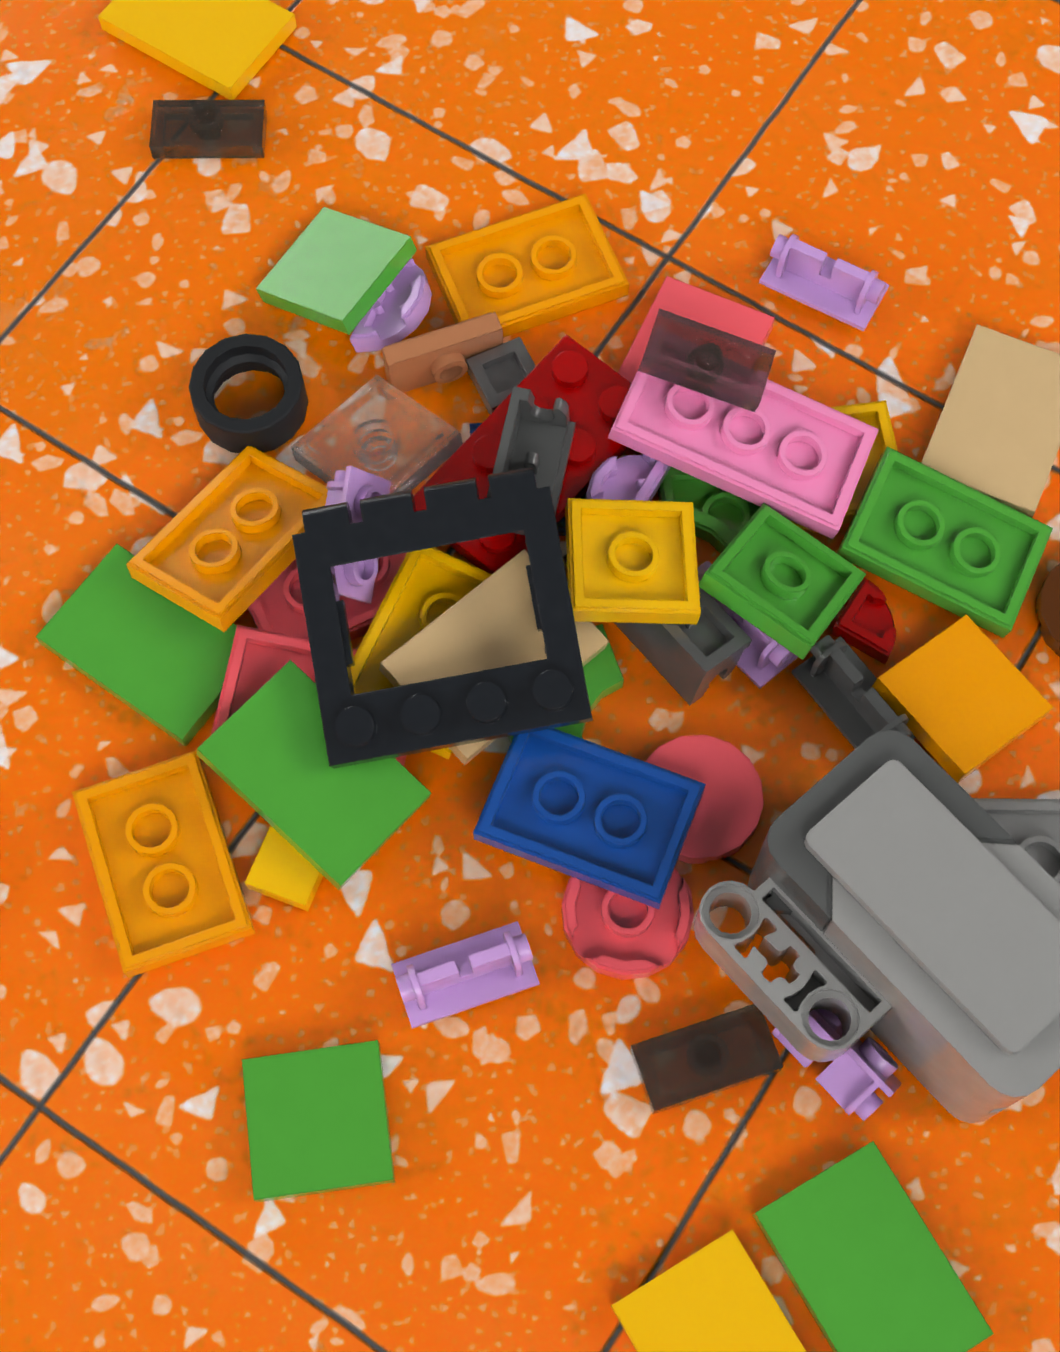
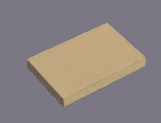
[921,324,1060,518]
[379,549,609,765]

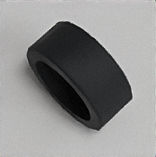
[189,334,308,453]

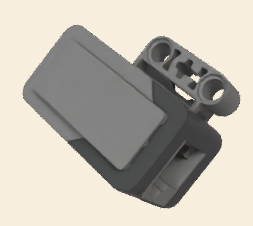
[694,730,1060,1124]

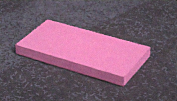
[608,329,879,539]

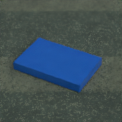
[473,728,706,909]

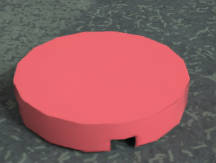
[645,735,764,864]
[561,869,694,980]

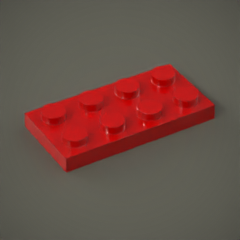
[413,334,632,574]

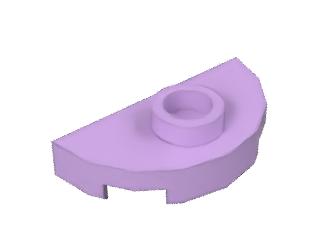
[349,257,432,353]
[585,454,671,501]

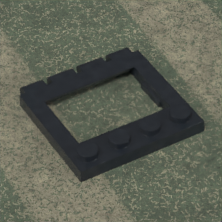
[292,466,593,769]

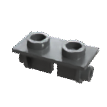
[791,635,916,749]

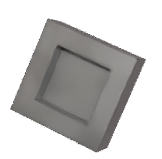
[466,337,536,414]

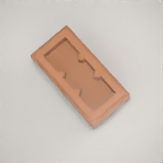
[382,312,503,396]

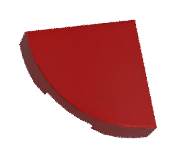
[831,577,896,665]

